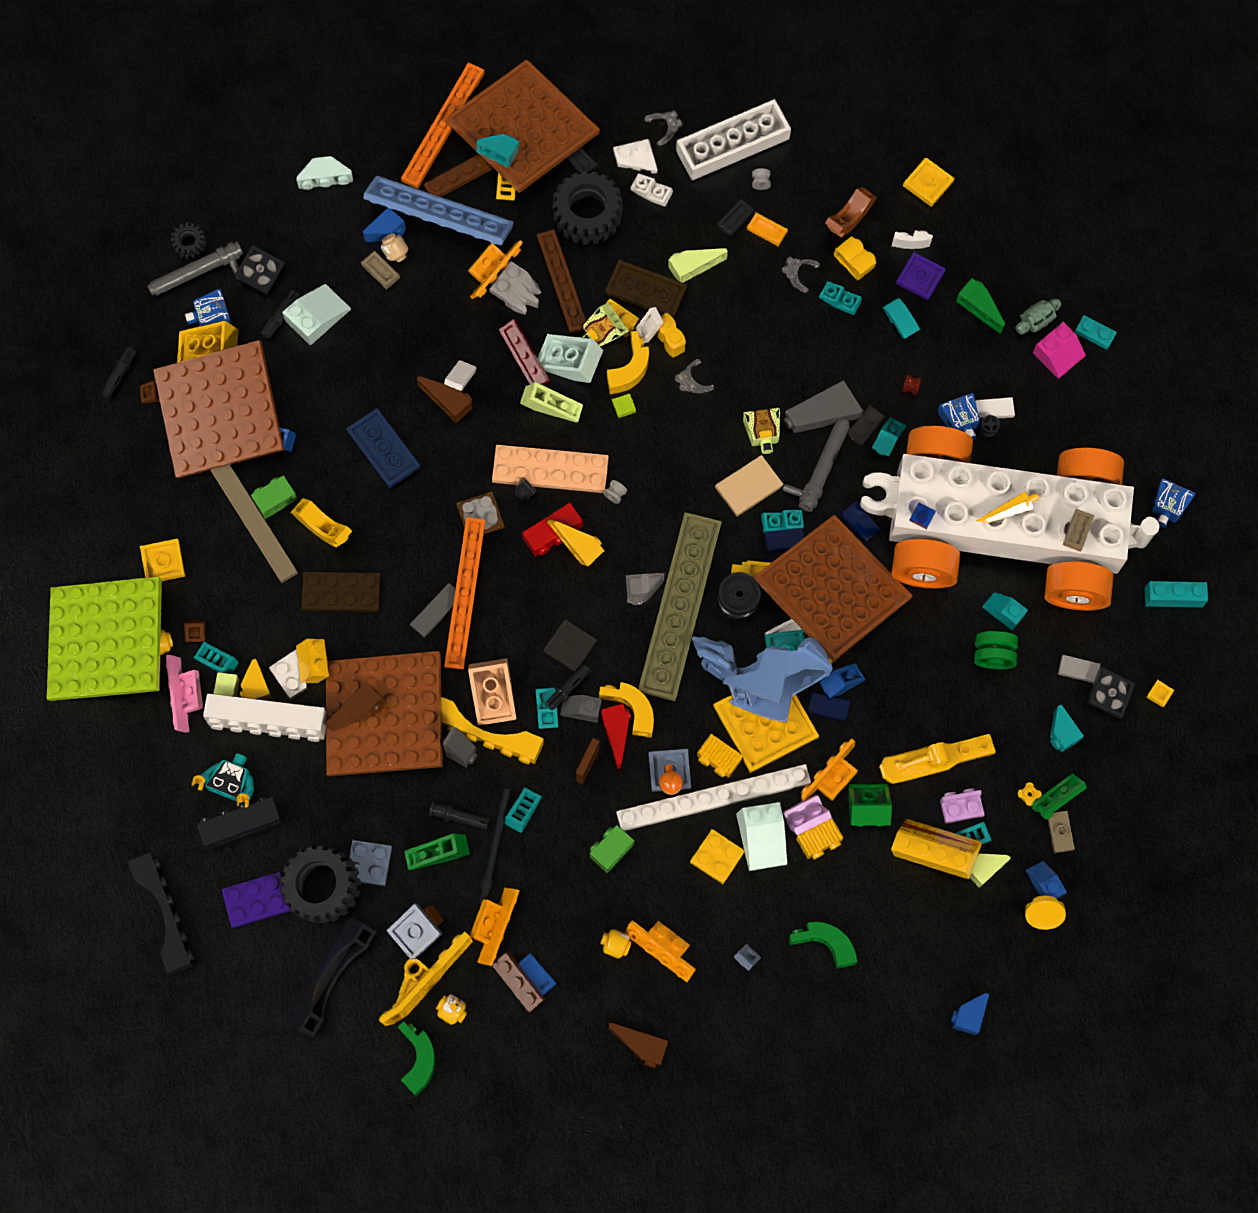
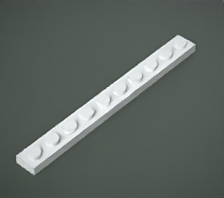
[616,764,811,831]

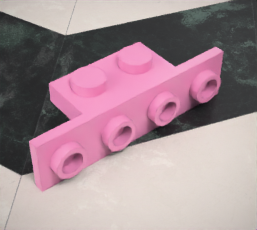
[166,655,203,733]

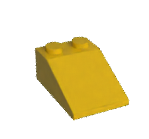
[177,321,238,363]

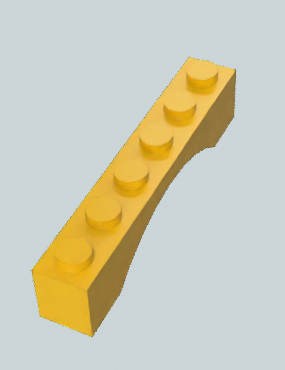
[441,697,544,764]

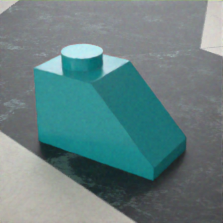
[476,134,519,168]
[872,417,906,456]
[982,592,1028,631]
[1050,705,1084,753]

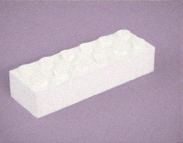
[676,99,791,180]
[203,694,328,742]

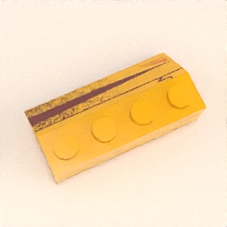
[891,819,982,879]

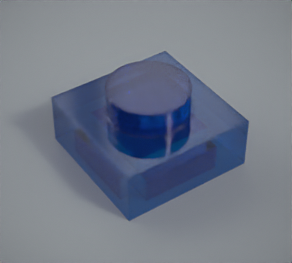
[909,502,936,530]

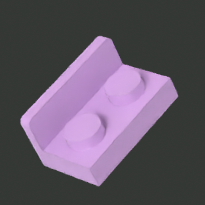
[940,788,984,824]
[783,795,832,835]

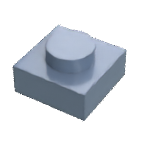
[734,944,761,971]

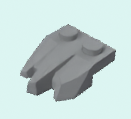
[490,262,541,315]

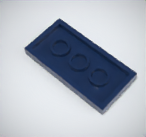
[346,408,420,489]

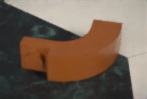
[825,187,877,238]

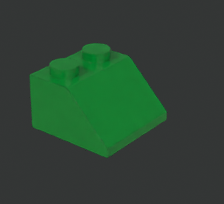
[848,784,892,826]

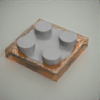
[456,492,504,534]

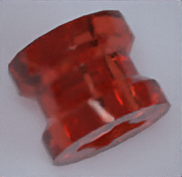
[902,374,921,395]

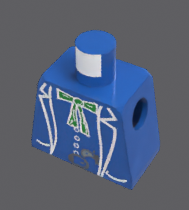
[185,289,231,326]
[937,393,980,439]
[1151,478,1195,527]

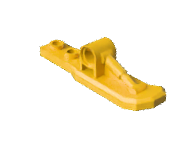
[879,734,995,784]
[379,931,473,1026]

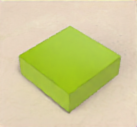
[612,394,636,418]

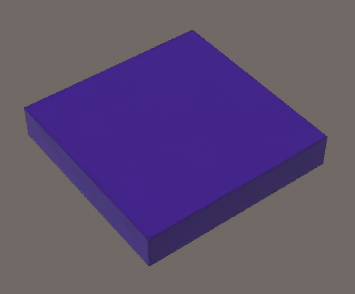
[896,252,946,300]

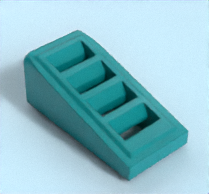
[194,642,239,674]
[505,788,542,833]
[954,822,992,845]

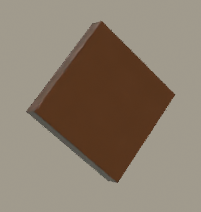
[576,738,600,784]

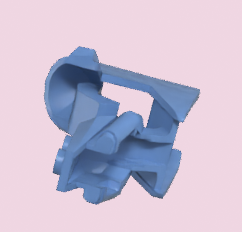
[692,636,833,722]

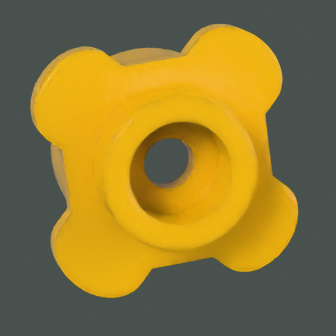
[1018,782,1042,806]

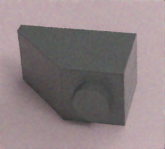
[560,695,602,723]

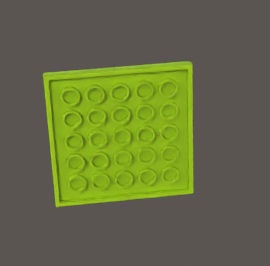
[47,577,162,701]

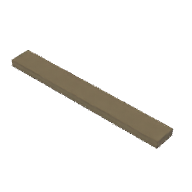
[210,465,298,583]

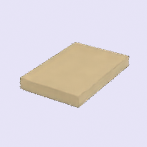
[715,455,783,516]

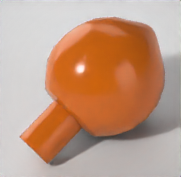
[659,764,683,795]

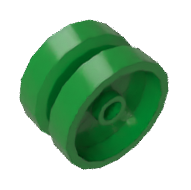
[974,631,1018,669]

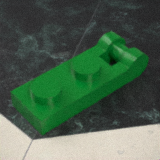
[1032,773,1086,819]

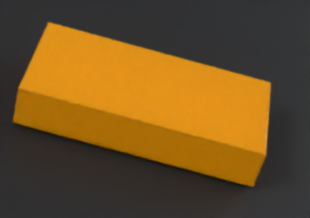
[747,213,788,246]

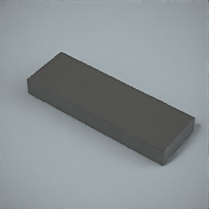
[410,583,456,638]

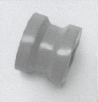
[752,169,771,190]
[603,480,627,504]

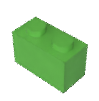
[251,476,297,519]
[590,825,634,873]

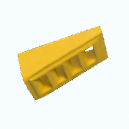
[496,173,515,201]

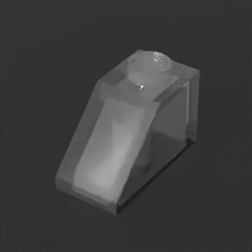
[626,573,664,605]

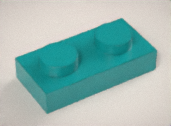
[1074,315,1117,350]

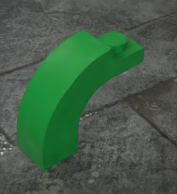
[788,922,857,969]
[398,1022,435,1096]

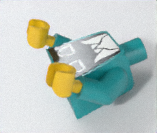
[192,753,254,807]

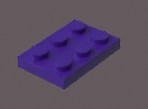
[222,872,290,928]

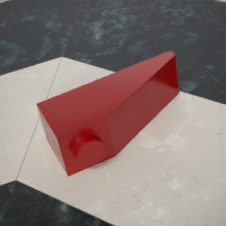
[601,704,631,769]

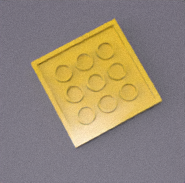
[713,694,819,773]

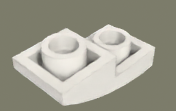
[630,174,673,206]
[892,230,933,249]

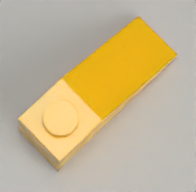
[547,519,604,566]

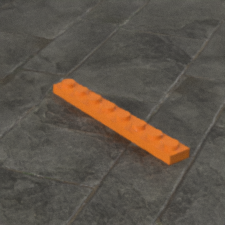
[401,63,484,189]
[444,517,485,670]

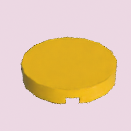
[1025,896,1066,930]

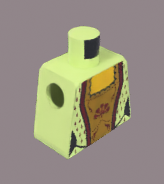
[582,302,629,346]
[743,408,780,454]

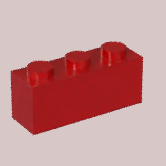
[522,503,583,557]

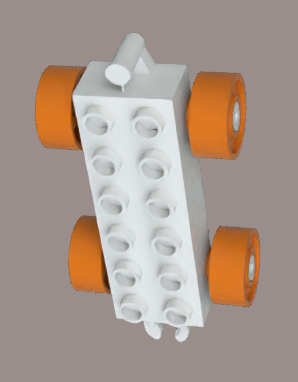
[860,426,1159,610]

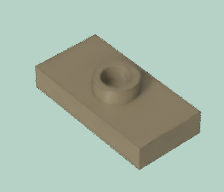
[361,251,400,290]
[1062,509,1094,552]
[1048,811,1075,853]

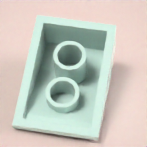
[282,284,351,345]
[538,334,603,383]
[736,802,787,871]

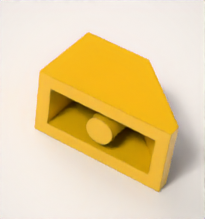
[240,659,272,701]

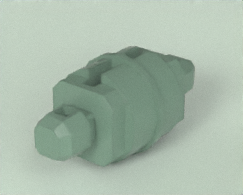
[1016,299,1061,334]

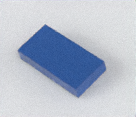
[518,953,556,995]

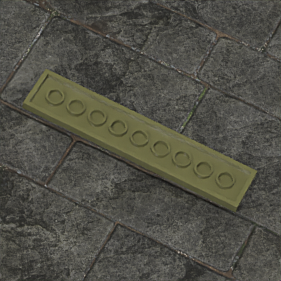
[638,512,722,701]

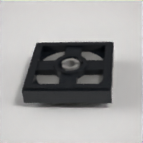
[234,245,285,294]
[1086,667,1135,719]

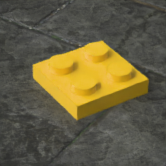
[903,158,954,207]
[140,539,185,581]
[690,829,745,884]

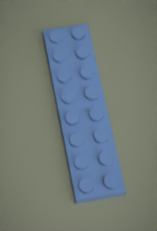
[363,176,513,245]

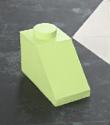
[970,854,1010,888]

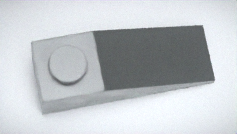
[443,726,477,768]

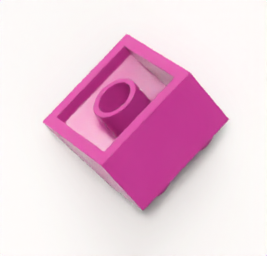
[1033,322,1085,379]

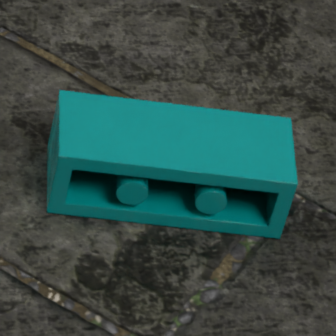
[1145,581,1208,607]

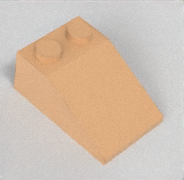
[468,658,516,726]

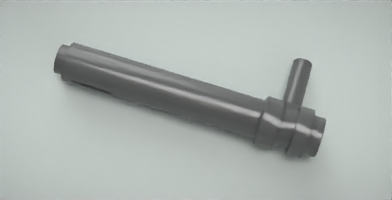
[147,242,243,296]
[783,419,850,512]

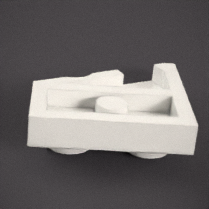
[613,139,657,173]
[269,650,307,700]

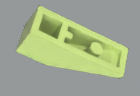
[668,248,728,283]
[520,382,583,422]

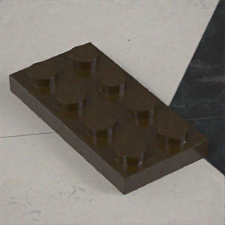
[605,260,687,319]
[301,572,381,612]

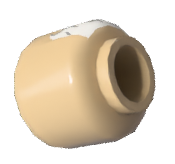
[381,233,408,262]

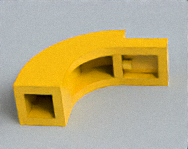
[607,331,649,394]
[291,498,352,548]
[599,682,654,738]

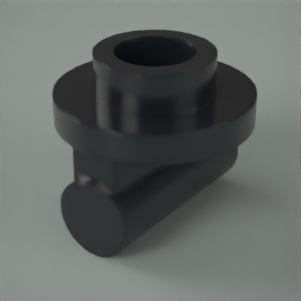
[514,477,536,500]

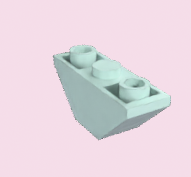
[297,156,353,189]

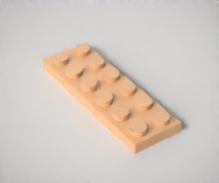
[492,445,609,493]

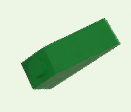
[956,278,1005,333]
[404,834,470,870]

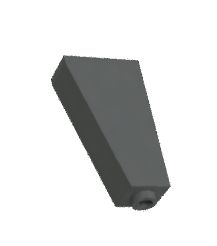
[784,381,863,433]

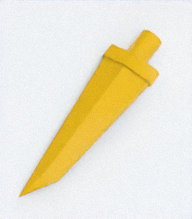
[976,491,1039,523]

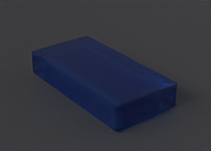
[841,502,881,542]
[765,528,804,552]
[808,693,850,721]

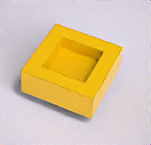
[1147,680,1174,707]

